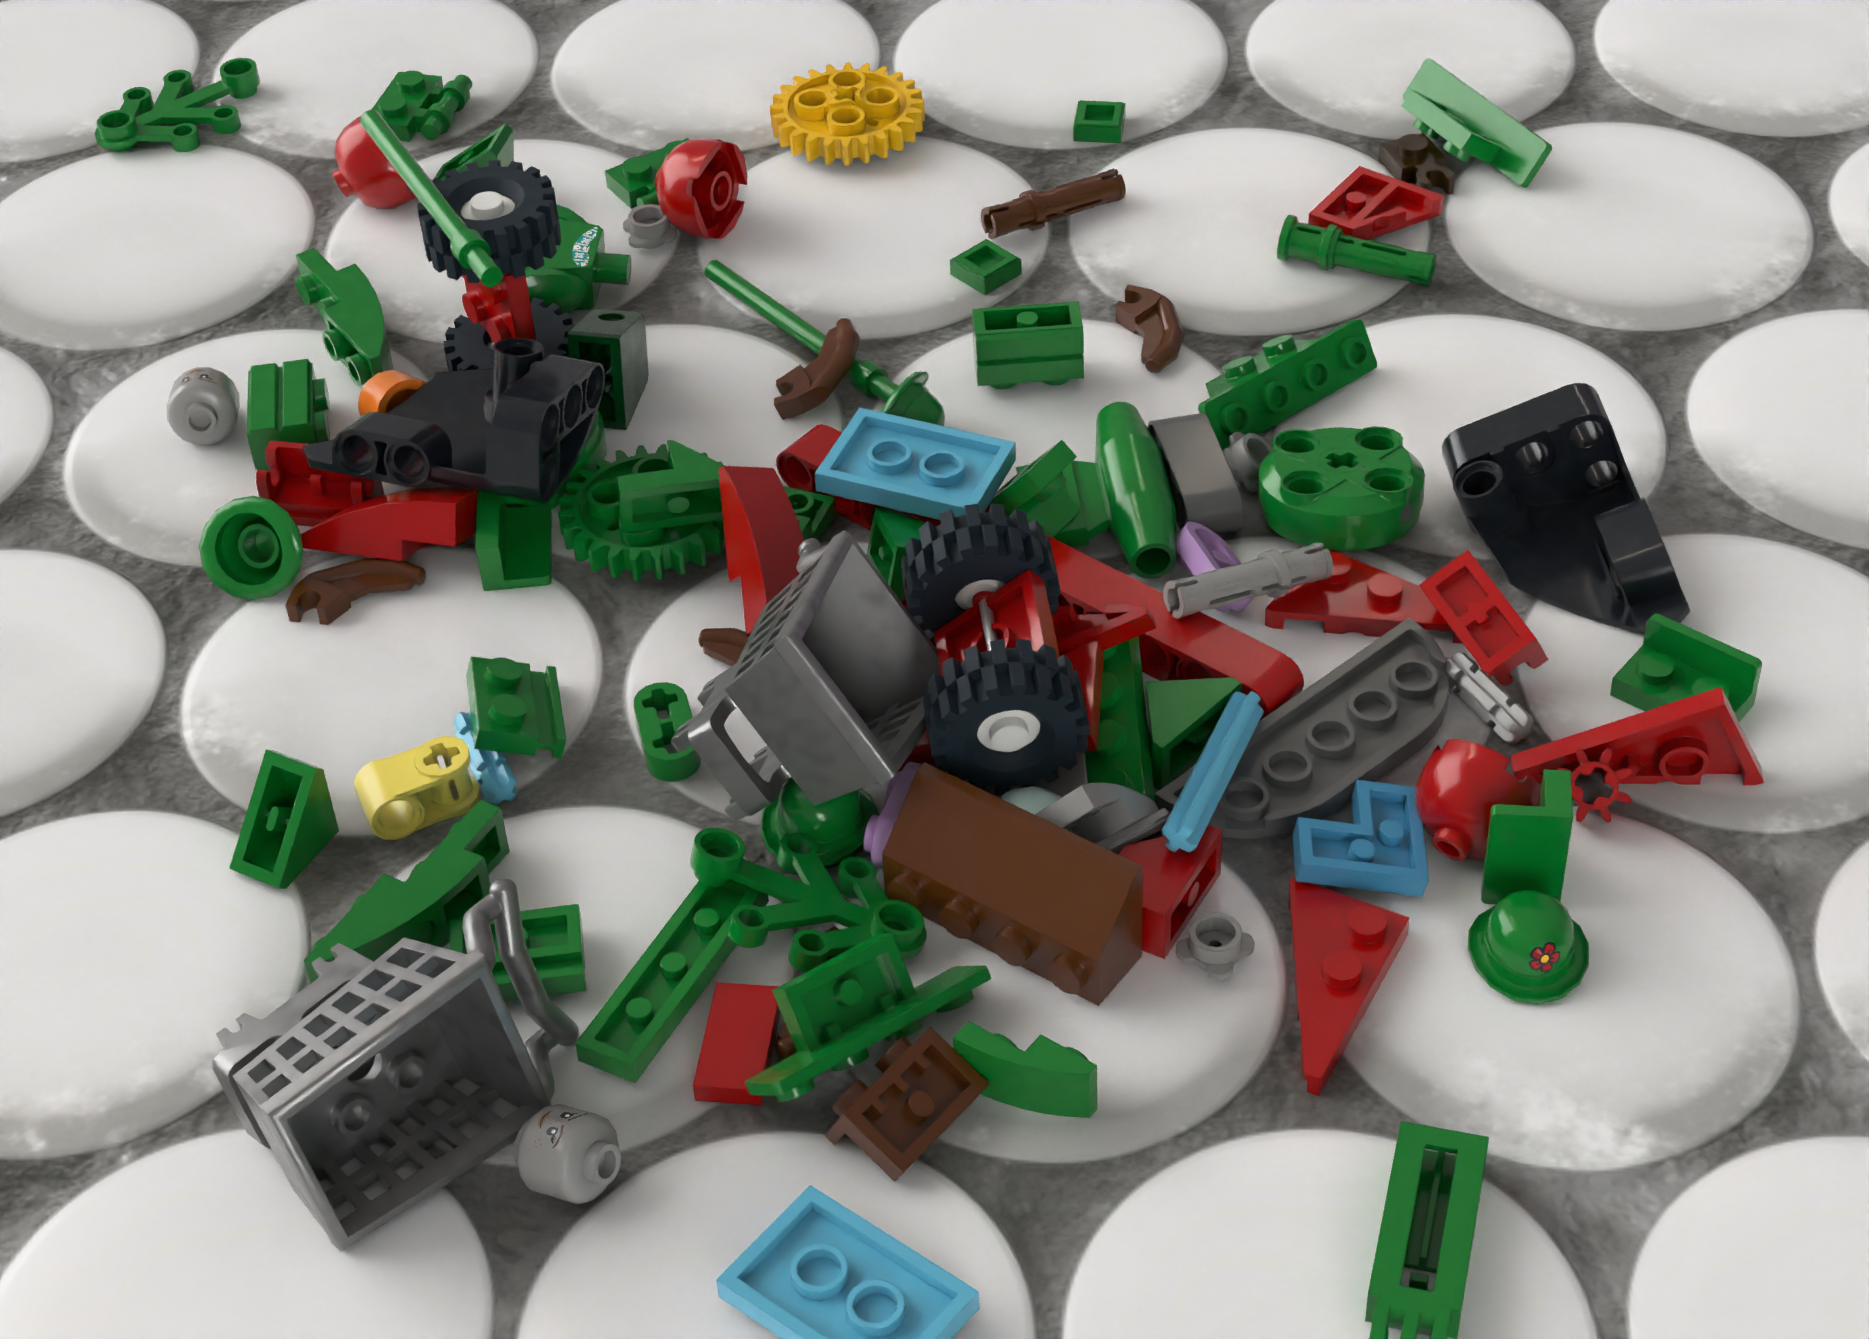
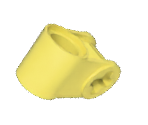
[354,736,481,840]

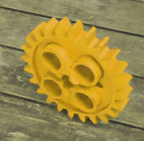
[770,62,925,166]

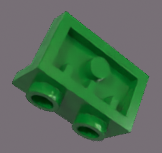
[1610,613,1762,722]

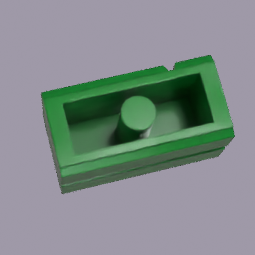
[972,301,1084,389]
[247,359,330,471]

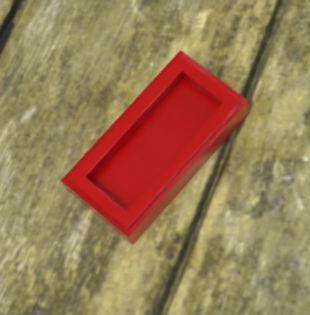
[693,982,781,1105]

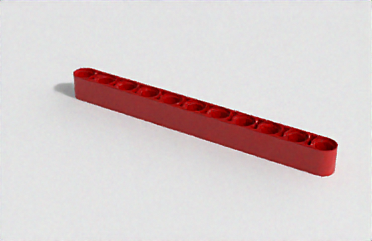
[776,424,1304,721]

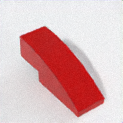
[718,466,804,634]
[300,487,477,562]

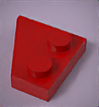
[1308,166,1444,240]

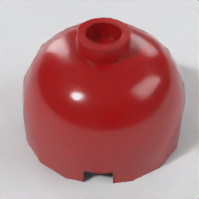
[332,109,416,209]
[655,138,748,239]
[1415,739,1541,861]

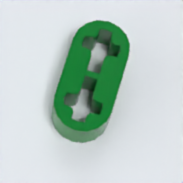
[633,682,701,782]

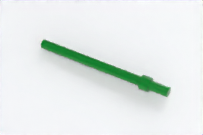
[360,110,503,287]
[705,260,898,403]

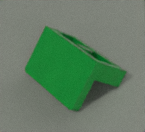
[475,491,552,591]
[1481,769,1573,905]

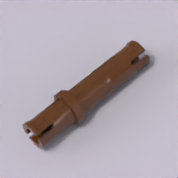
[981,168,1126,239]

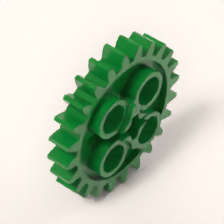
[558,444,725,581]

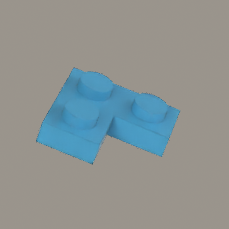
[1292,780,1429,897]

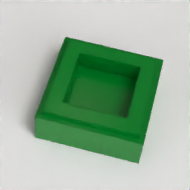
[1073,100,1126,143]
[950,239,1022,295]

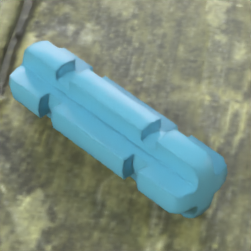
[454,711,518,805]

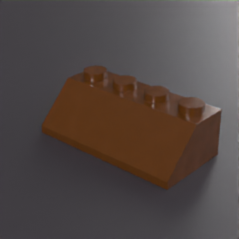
[882,762,1143,1006]

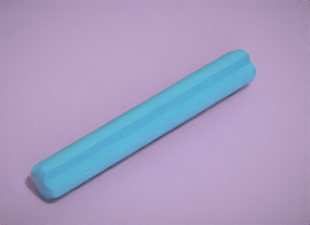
[1162,691,1264,853]

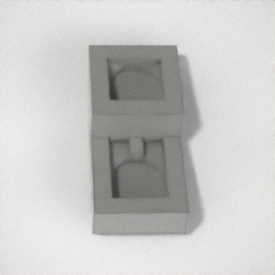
[1035,782,1159,844]

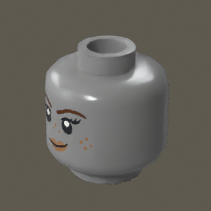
[166,367,240,445]
[514,1104,621,1204]

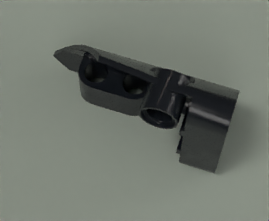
[302,338,605,504]
[1442,383,1690,634]

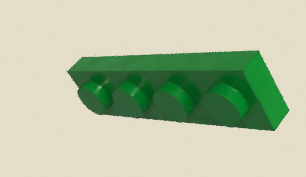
[1085,636,1156,804]
[575,880,769,1083]

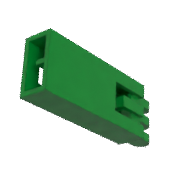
[1365,1121,1489,1339]

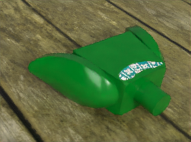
[525,204,631,314]

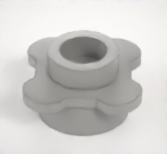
[623,204,677,249]
[1222,432,1272,492]
[1176,912,1254,979]

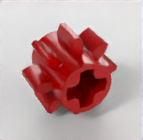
[1556,748,1632,823]

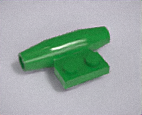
[1016,402,1176,579]

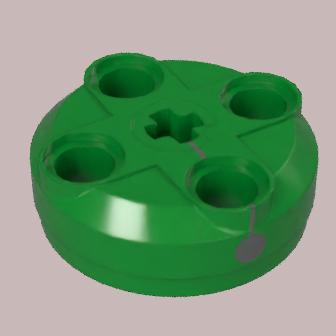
[1258,426,1425,551]

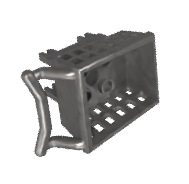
[671,531,941,822]
[212,878,579,1251]

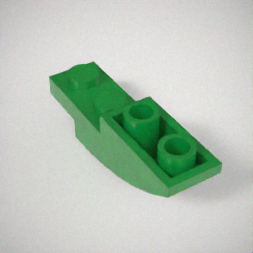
[295,248,393,386]
[304,800,510,984]

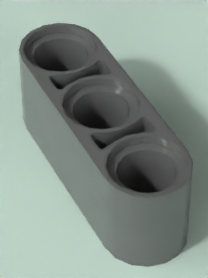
[1148,413,1243,534]

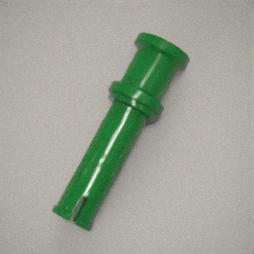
[1277,215,1437,287]

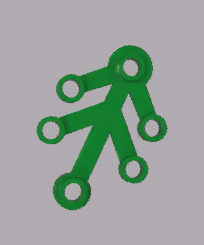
[95,58,260,152]
[690,828,927,972]

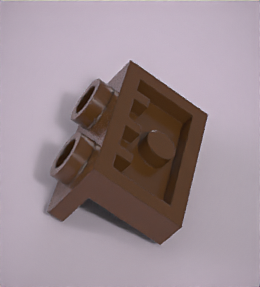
[825,1026,989,1182]

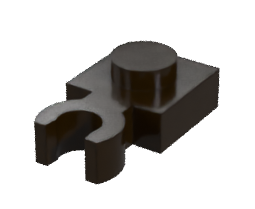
[1378,133,1454,195]

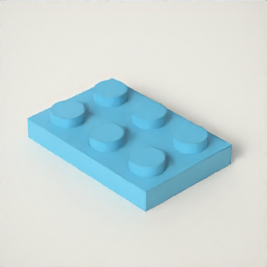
[815,408,1016,520]
[716,1185,980,1339]

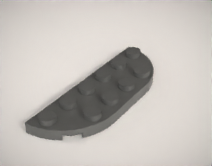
[1155,618,1449,839]

